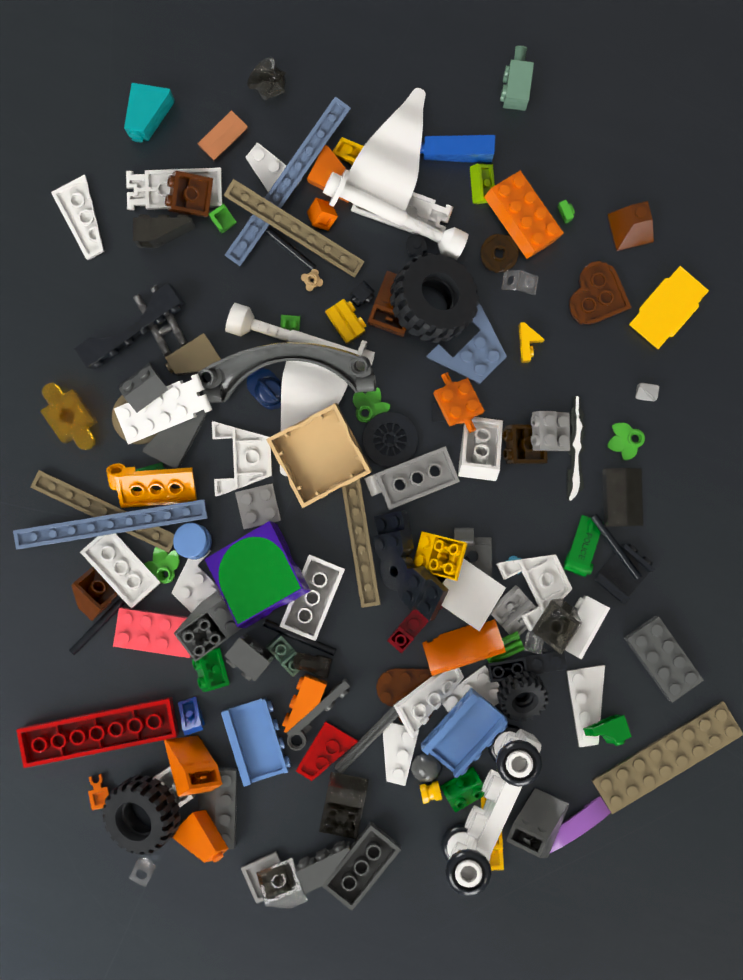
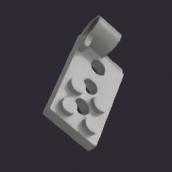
[364,446,460,510]

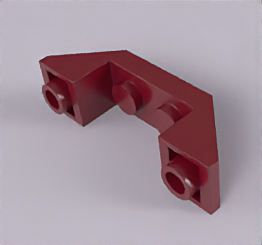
[387,606,443,653]

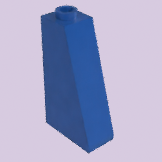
[420,135,495,164]

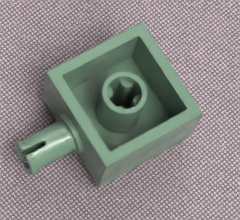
[500,46,534,111]

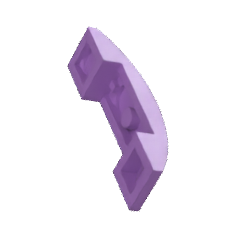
[550,796,611,853]

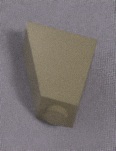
[165,333,221,376]

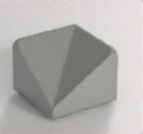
[635,383,659,402]

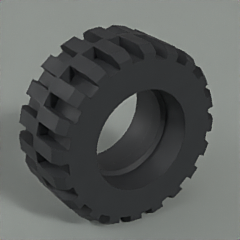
[103,775,180,855]

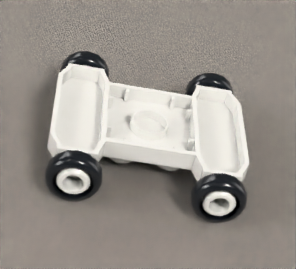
[441,724,542,896]

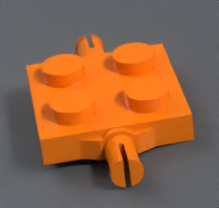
[433,372,484,433]

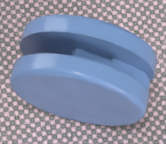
[173,523,212,560]

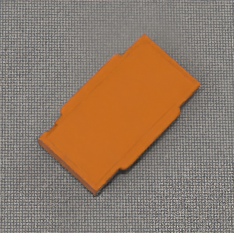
[422,619,506,676]

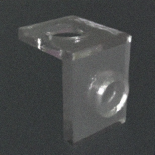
[502,270,538,295]
[129,857,156,887]

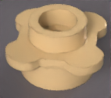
[301,269,323,291]

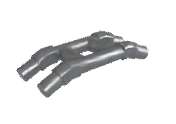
[133,285,187,357]

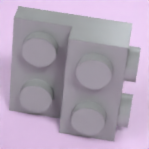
[531,411,570,451]

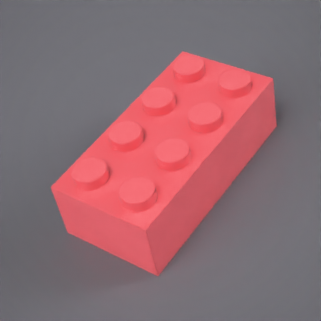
[113,607,191,658]

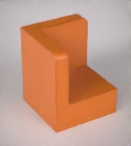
[307,198,338,231]

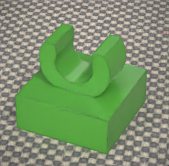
[280,315,301,331]

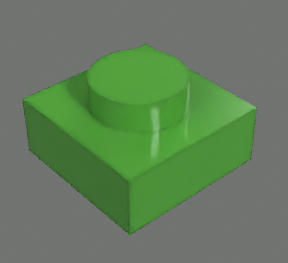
[557,200,575,224]

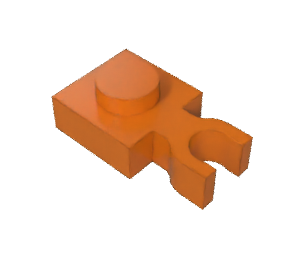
[88,774,109,811]

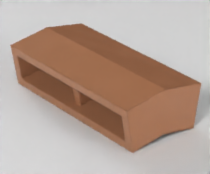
[197,110,248,161]

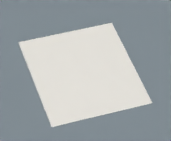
[441,558,506,631]

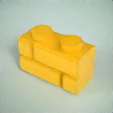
[325,299,366,345]

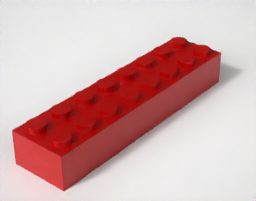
[16,697,179,768]

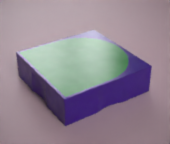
[205,521,311,628]

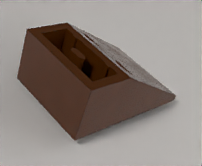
[368,271,406,337]

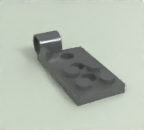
[453,527,492,578]
[287,677,350,751]

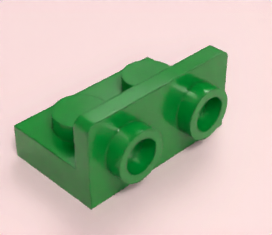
[192,648,230,692]
[440,767,485,812]

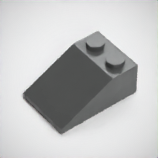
[119,362,168,413]

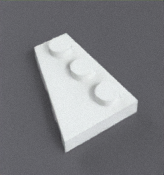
[246,142,302,192]

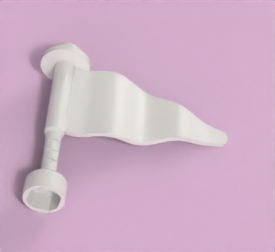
[323,88,469,260]
[225,303,375,476]

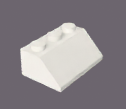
[556,595,610,659]

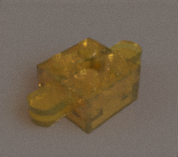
[40,383,98,450]

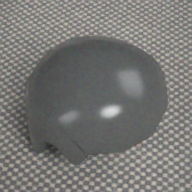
[411,753,442,782]

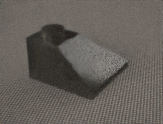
[532,599,582,654]
[256,858,308,909]

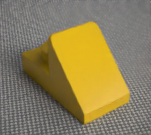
[333,137,364,165]
[519,322,544,363]

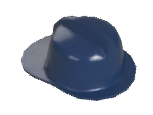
[247,368,282,410]

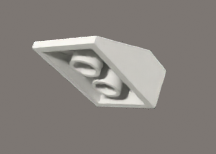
[458,417,503,481]

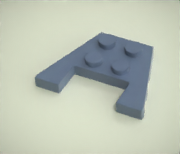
[426,304,507,384]

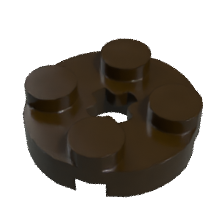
[480,234,518,273]

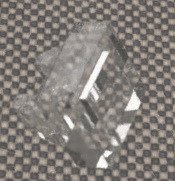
[524,631,548,654]

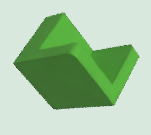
[209,204,237,234]

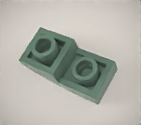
[266,634,307,677]

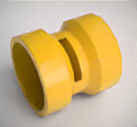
[419,781,442,804]

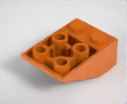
[282,673,328,733]
[164,735,222,797]

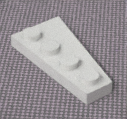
[566,665,605,747]
[394,668,464,738]

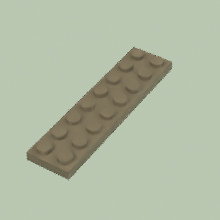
[592,701,743,814]

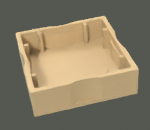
[266,403,372,508]

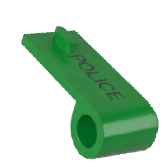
[563,515,601,577]

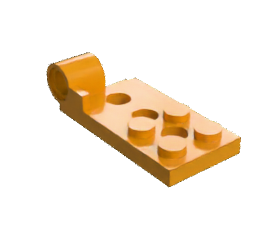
[106,464,197,508]

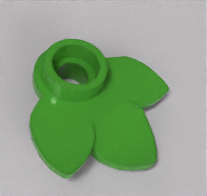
[353,387,390,423]
[607,423,645,460]
[144,547,180,584]

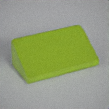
[470,163,495,204]

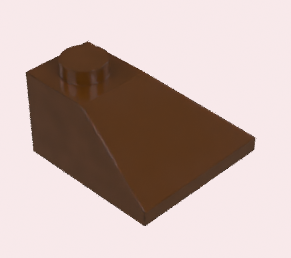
[607,201,654,251]
[71,566,119,621]

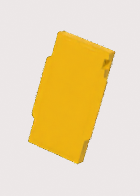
[629,266,709,350]

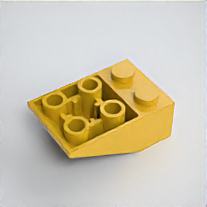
[413,531,467,581]

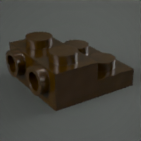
[502,425,548,464]

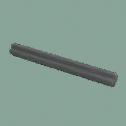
[335,700,400,773]

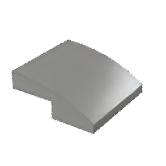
[490,585,537,636]

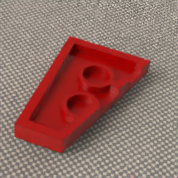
[296,721,358,781]

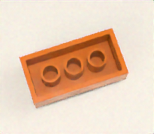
[484,170,564,259]

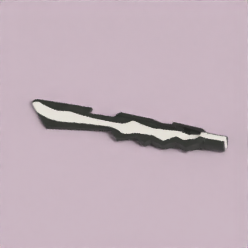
[567,396,585,501]

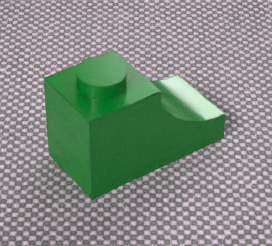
[583,714,632,746]

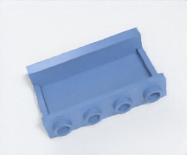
[421,687,508,778]
[221,697,291,787]

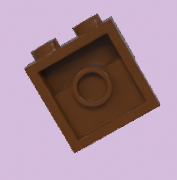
[165,171,213,217]

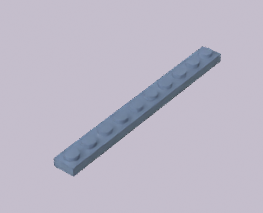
[225,97,351,266]
[13,499,208,550]

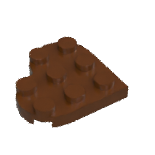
[569,261,632,325]
[376,668,433,725]

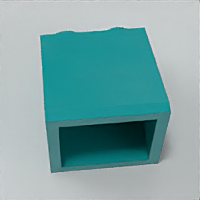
[124,83,175,143]

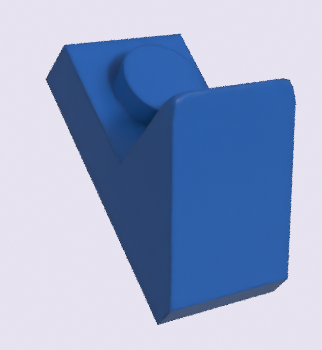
[178,697,205,736]

